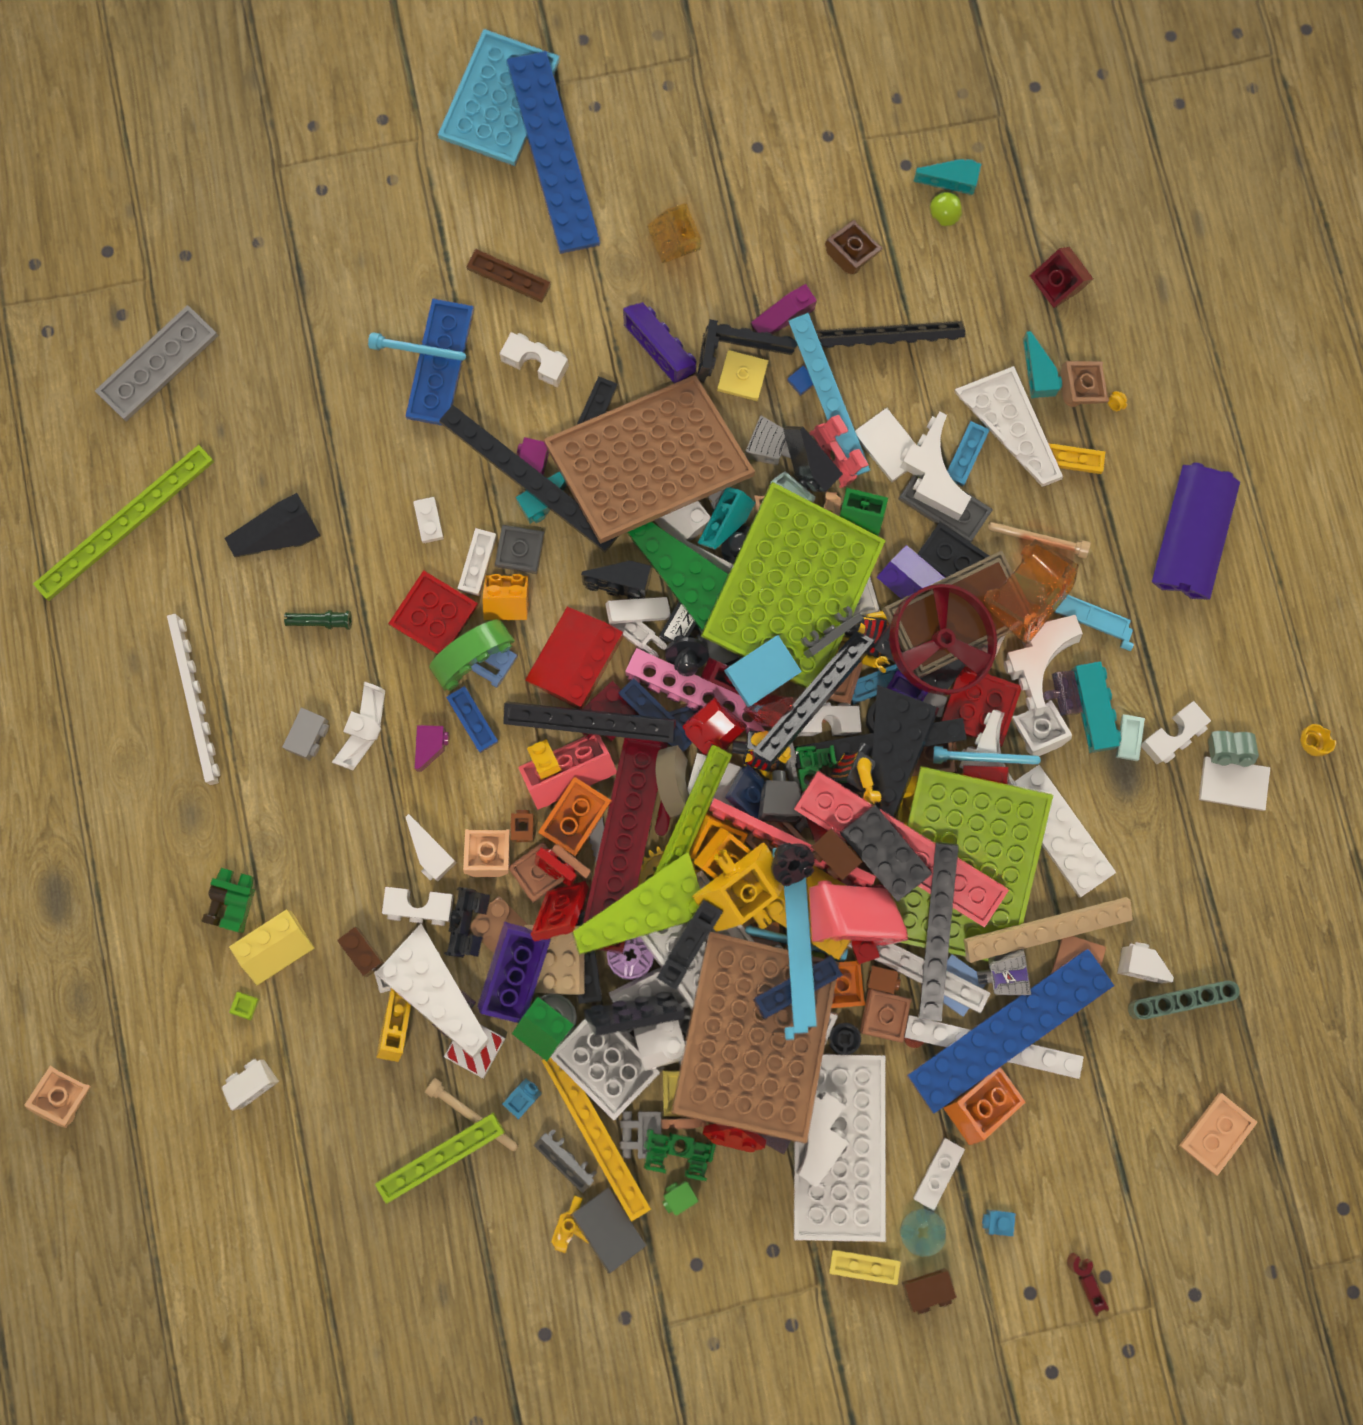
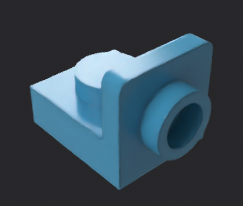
[502,1079,542,1119]
[982,1209,1016,1237]

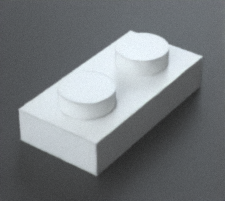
[413,497,444,544]

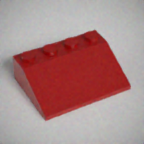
[525,607,623,709]

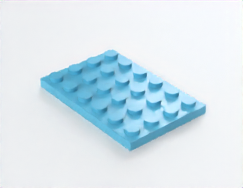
[438,29,560,166]

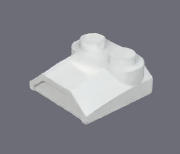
[1012,700,1072,756]
[634,1020,685,1071]

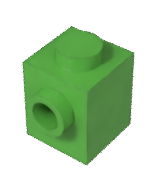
[662,1180,699,1216]

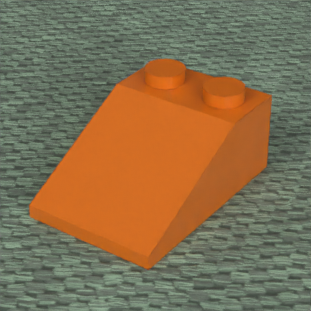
[538,777,612,858]
[943,1067,1026,1145]

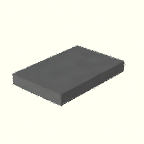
[571,1188,646,1273]

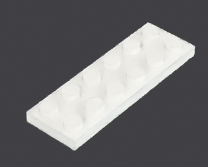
[1015,765,1116,898]

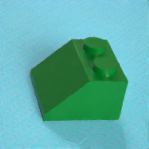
[512,997,575,1061]

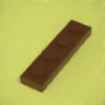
[466,249,551,303]

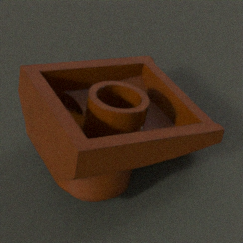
[825,219,883,274]

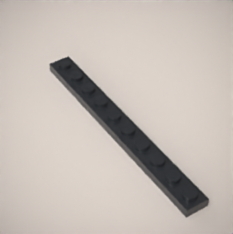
[439,405,619,553]

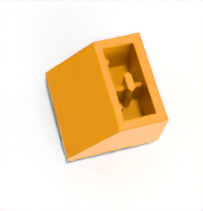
[482,574,529,620]

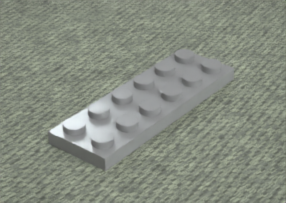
[95,305,218,421]

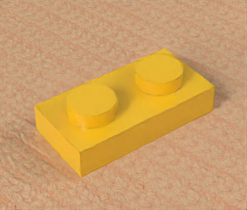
[527,739,561,780]

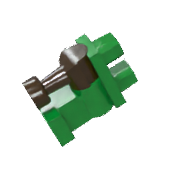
[201,868,255,933]

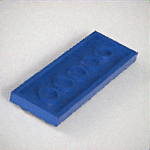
[405,299,474,426]

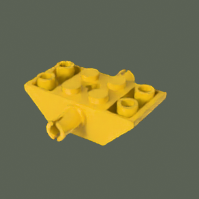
[692,842,783,932]

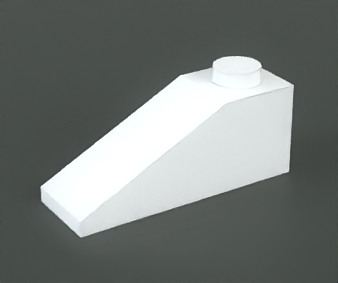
[406,814,457,881]

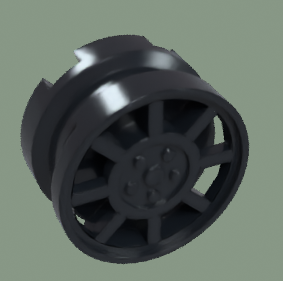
[828,1023,861,1055]

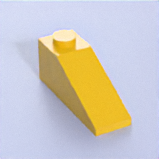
[376,988,411,1062]

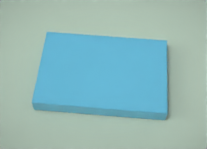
[724,635,802,707]

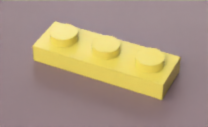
[829,1249,901,1285]

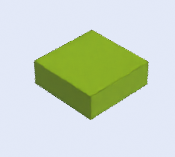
[229,992,259,1020]

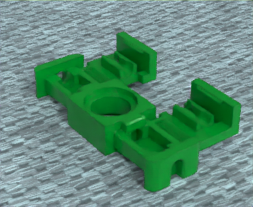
[795,745,836,794]
[644,1129,716,1181]

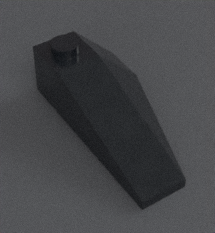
[224,493,321,557]

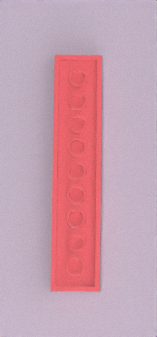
[794,771,1009,927]

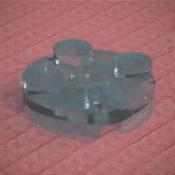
[899,1209,946,1256]

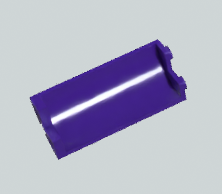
[1152,463,1240,600]

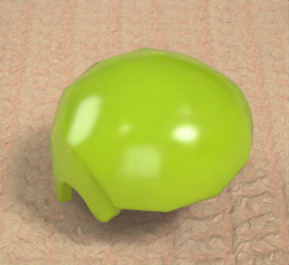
[930,192,962,226]

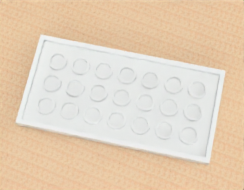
[794,1055,885,1241]

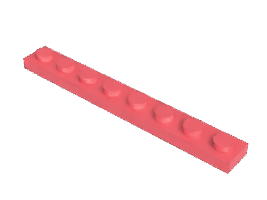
[709,798,876,887]

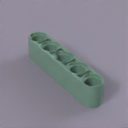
[1128,981,1240,1020]

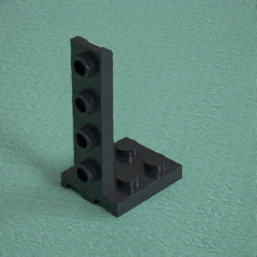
[697,319,798,383]

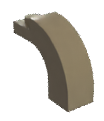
[656,745,689,820]

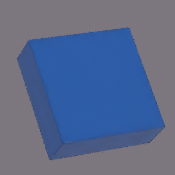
[787,366,814,396]

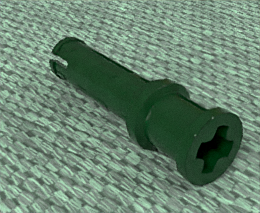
[284,610,352,630]

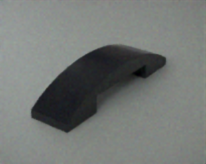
[657,899,723,990]

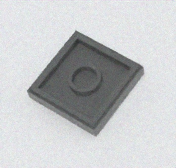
[495,525,545,574]

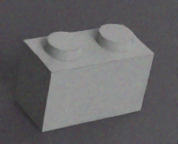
[283,708,329,761]

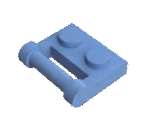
[471,650,518,688]

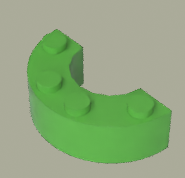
[429,619,515,691]

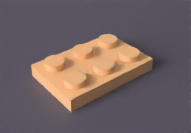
[1179,1093,1258,1176]

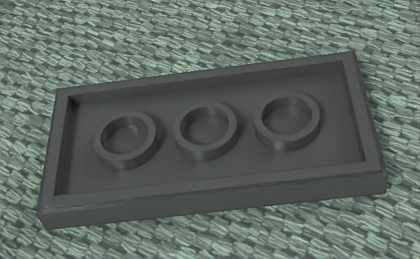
[898,475,993,543]

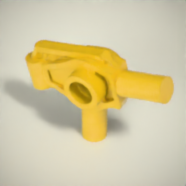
[551,1195,588,1253]

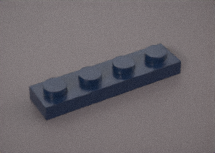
[618,678,693,752]
[753,956,843,1019]

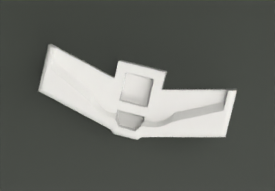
[332,682,385,771]

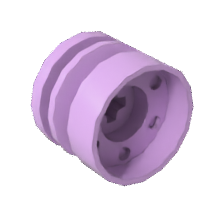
[607,937,654,980]

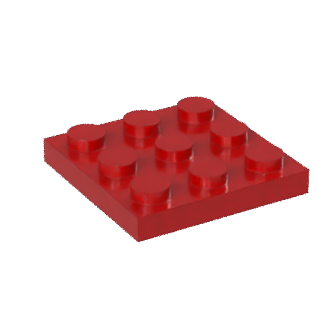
[388,570,478,655]
[941,666,1021,748]

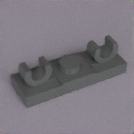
[801,606,864,659]
[533,1130,597,1193]

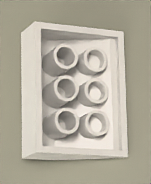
[551,1004,665,1120]

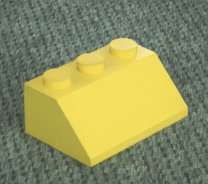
[229,910,315,985]

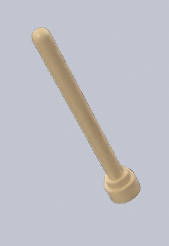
[988,522,1090,559]
[424,1078,518,1151]

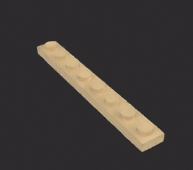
[964,897,1133,963]

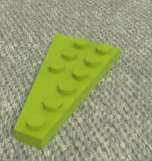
[572,852,700,955]

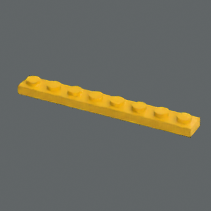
[541,1058,651,1221]

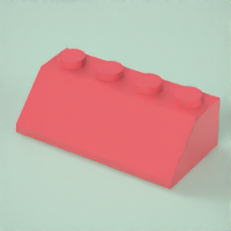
[518,734,617,810]

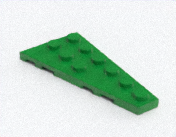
[626,522,729,631]

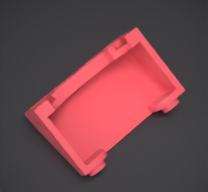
[809,881,908,946]

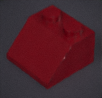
[1030,247,1094,308]

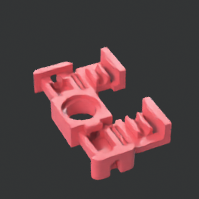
[809,415,868,488]

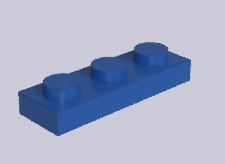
[446,686,498,753]

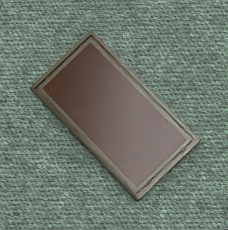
[882,551,1035,679]

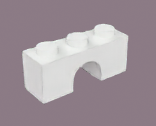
[500,332,569,387]
[1141,701,1211,764]
[798,703,861,736]
[382,887,454,926]

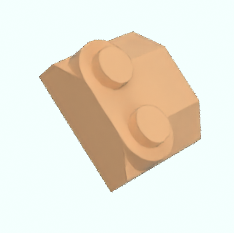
[463,829,510,877]
[24,1066,90,1128]

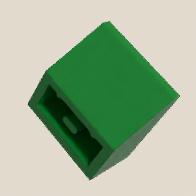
[839,488,888,536]

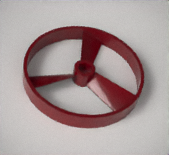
[889,584,997,695]

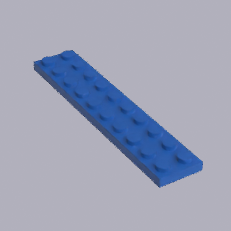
[506,51,600,254]
[907,949,1115,1114]

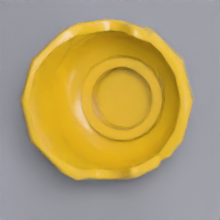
[1300,724,1336,757]

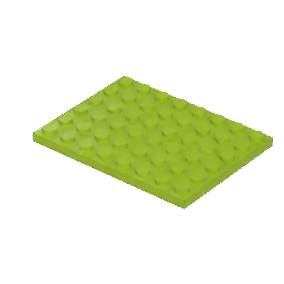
[701,482,886,689]
[894,766,1053,961]

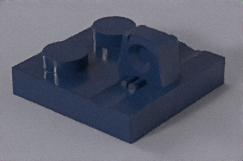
[725,765,766,819]

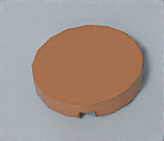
[661,1117,706,1129]

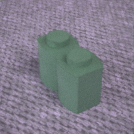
[1208,731,1259,767]

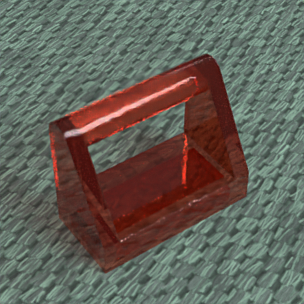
[743,695,794,728]

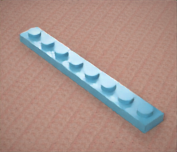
[789,313,870,476]

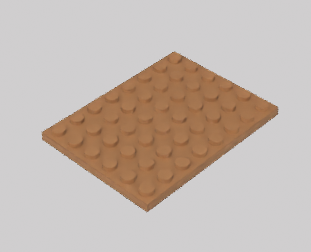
[544,375,755,544]
[671,932,839,1144]

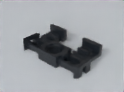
[444,887,490,958]

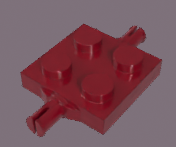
[582,680,639,742]

